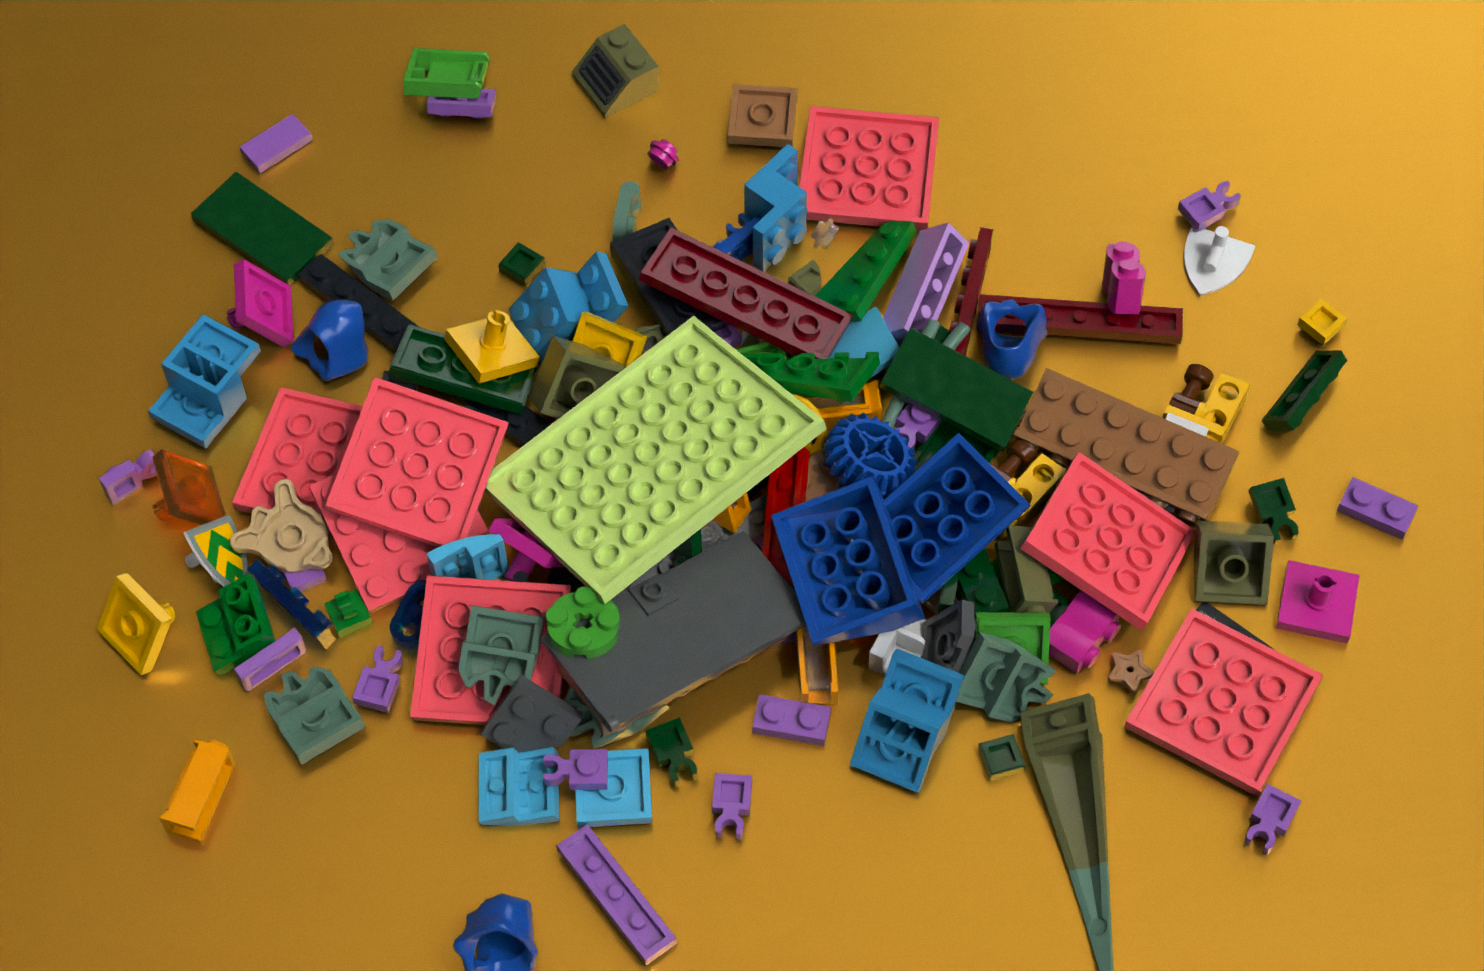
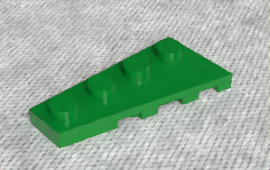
[815,221,917,321]
[742,352,880,402]

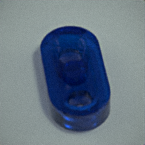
[390,580,426,648]

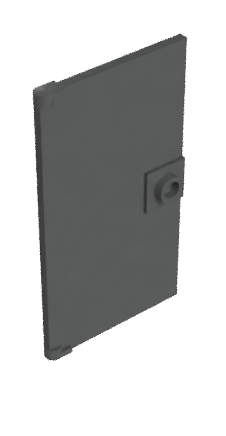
[541,531,806,732]

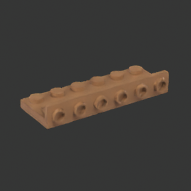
[1013,368,1239,525]

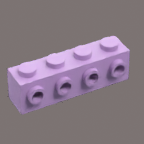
[883,222,969,346]

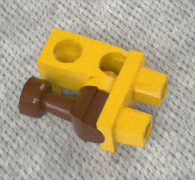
[1163,364,1250,443]
[990,439,1066,538]

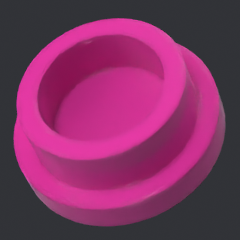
[647,139,679,169]

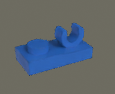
[713,213,762,261]

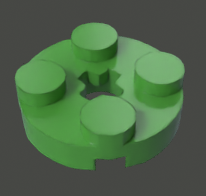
[546,586,620,659]

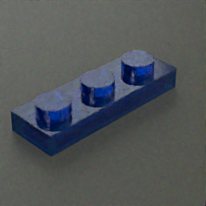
[247,559,337,649]

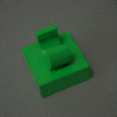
[324,589,373,638]

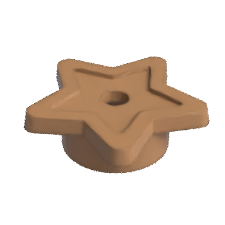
[1107,650,1154,693]

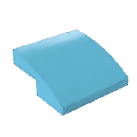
[830,306,900,379]
[426,534,508,580]
[478,747,559,826]

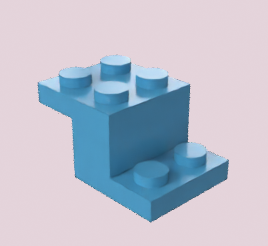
[744,144,807,272]
[508,252,629,363]
[148,314,261,449]
[850,648,965,793]

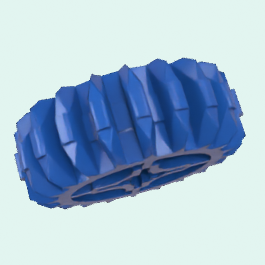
[822,413,917,500]

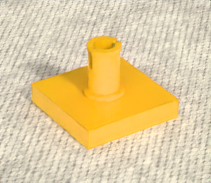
[444,310,540,384]
[573,312,647,367]
[96,573,175,675]

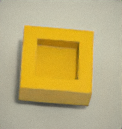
[1297,298,1348,345]

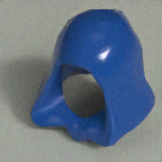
[976,299,1048,380]
[291,300,369,381]
[453,893,538,971]

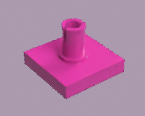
[227,259,294,347]
[488,518,565,581]
[1276,560,1360,644]

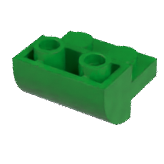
[196,574,276,676]

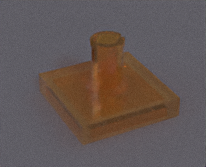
[152,449,226,525]

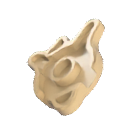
[230,479,333,573]

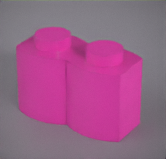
[1102,241,1146,314]
[1049,590,1121,674]

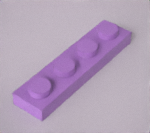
[556,824,677,965]

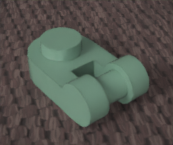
[612,181,641,241]

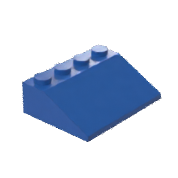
[884,433,1031,603]
[771,477,925,646]

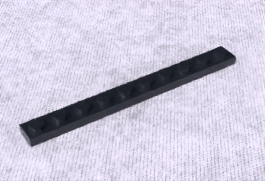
[297,254,551,448]

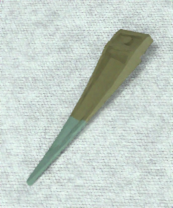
[1020,693,1113,971]

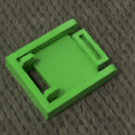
[403,48,490,99]

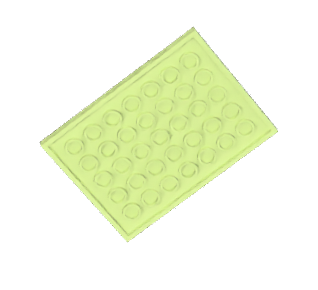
[485,316,827,604]

